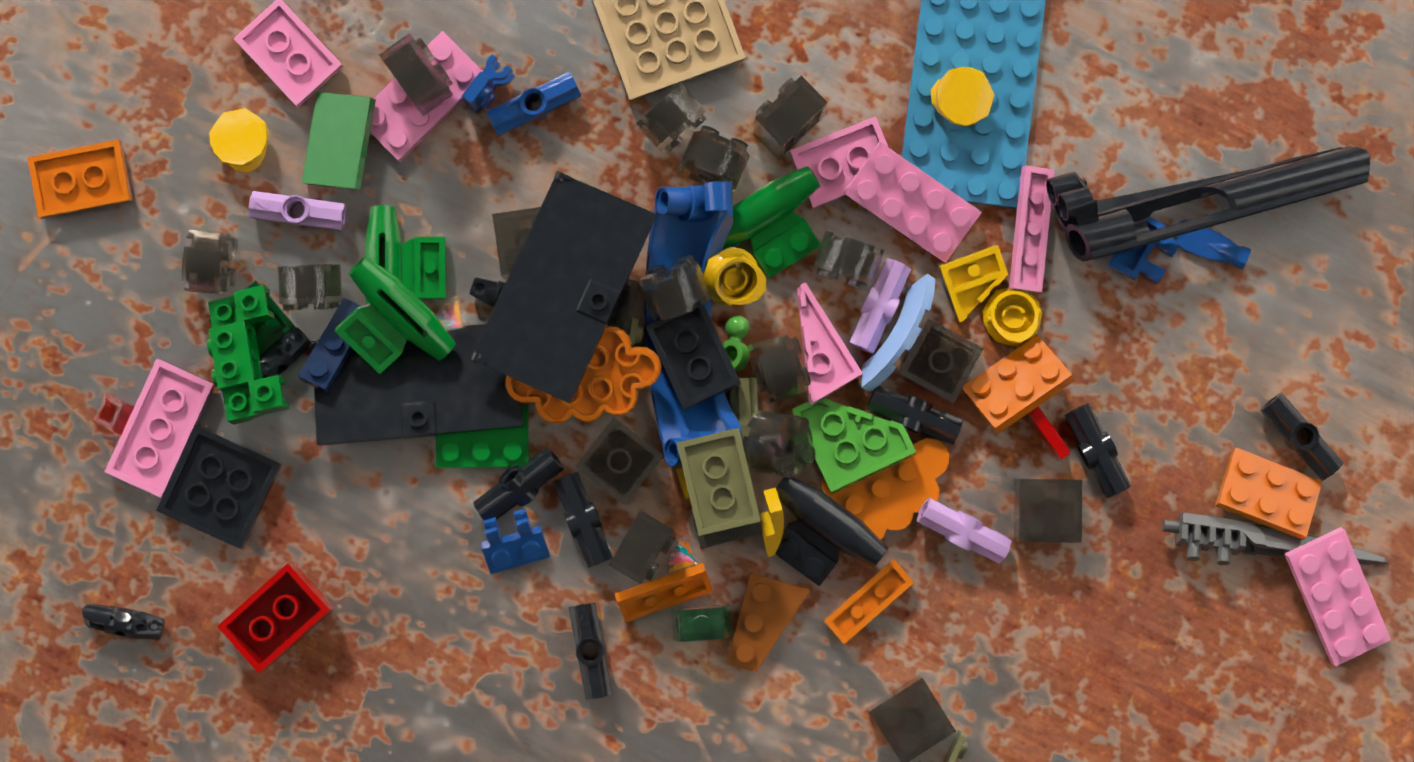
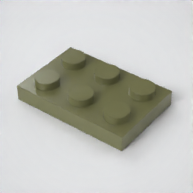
[677,428,761,536]

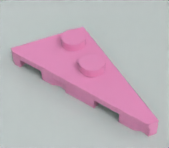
[797,282,863,405]

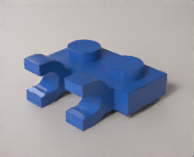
[461,54,515,114]
[1107,217,1181,284]
[481,509,550,574]

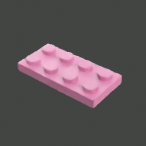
[370,31,482,162]
[844,141,982,263]
[105,359,215,498]
[1284,527,1391,667]

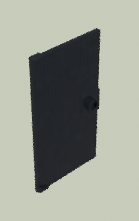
[470,171,657,404]
[311,324,523,446]

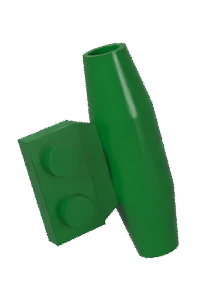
[722,166,821,278]
[365,205,446,305]
[335,256,456,374]

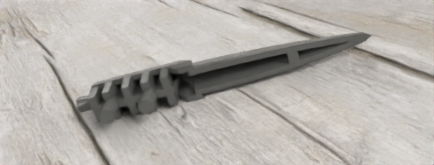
[1161,512,1389,565]

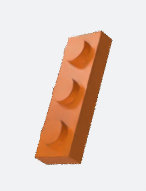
[823,559,915,644]
[615,563,713,623]

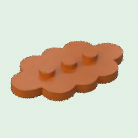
[506,326,661,423]
[821,438,949,539]

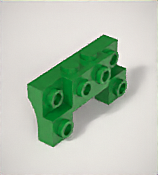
[207,285,289,425]

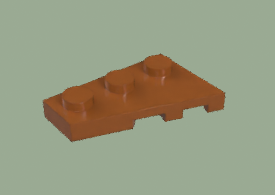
[726,573,810,672]

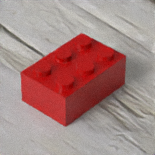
[217,562,335,674]

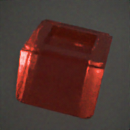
[93,393,135,435]

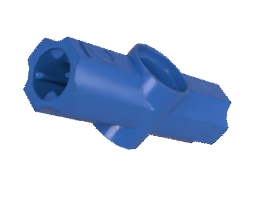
[486,72,582,137]

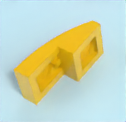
[758,487,784,557]

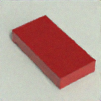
[1025,406,1071,461]

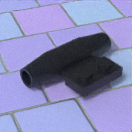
[775,473,888,586]

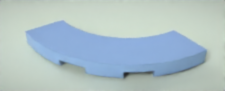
[862,274,935,392]

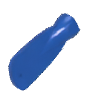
[1176,219,1251,270]

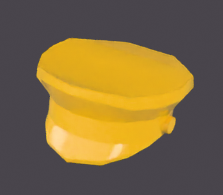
[930,67,995,127]
[209,108,269,173]
[702,247,766,306]
[982,287,1042,347]

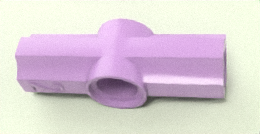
[248,191,346,231]
[849,258,911,354]
[916,497,1012,564]

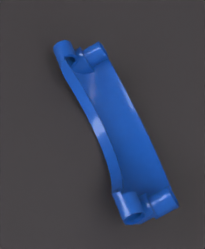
[644,182,741,467]

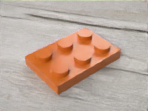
[27,139,133,219]
[961,335,1074,434]
[1215,447,1323,540]

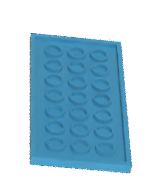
[901,0,1046,209]

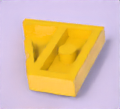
[938,245,1008,323]

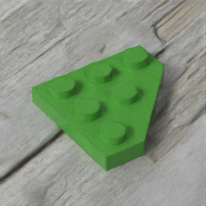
[792,398,917,494]

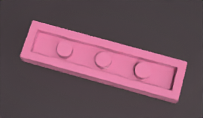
[1009,165,1055,293]

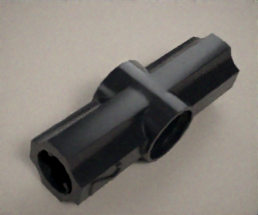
[866,386,963,445]
[1260,392,1344,481]
[1064,403,1131,498]
[473,447,564,520]
[553,471,613,568]
[568,602,613,700]

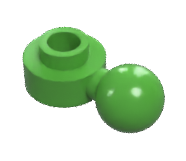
[723,315,750,372]

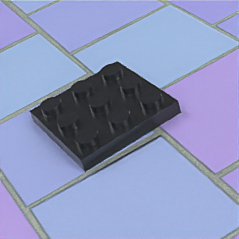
[156,425,282,549]

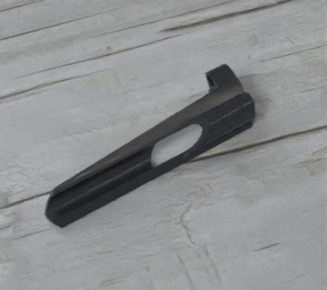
[1046,146,1370,262]

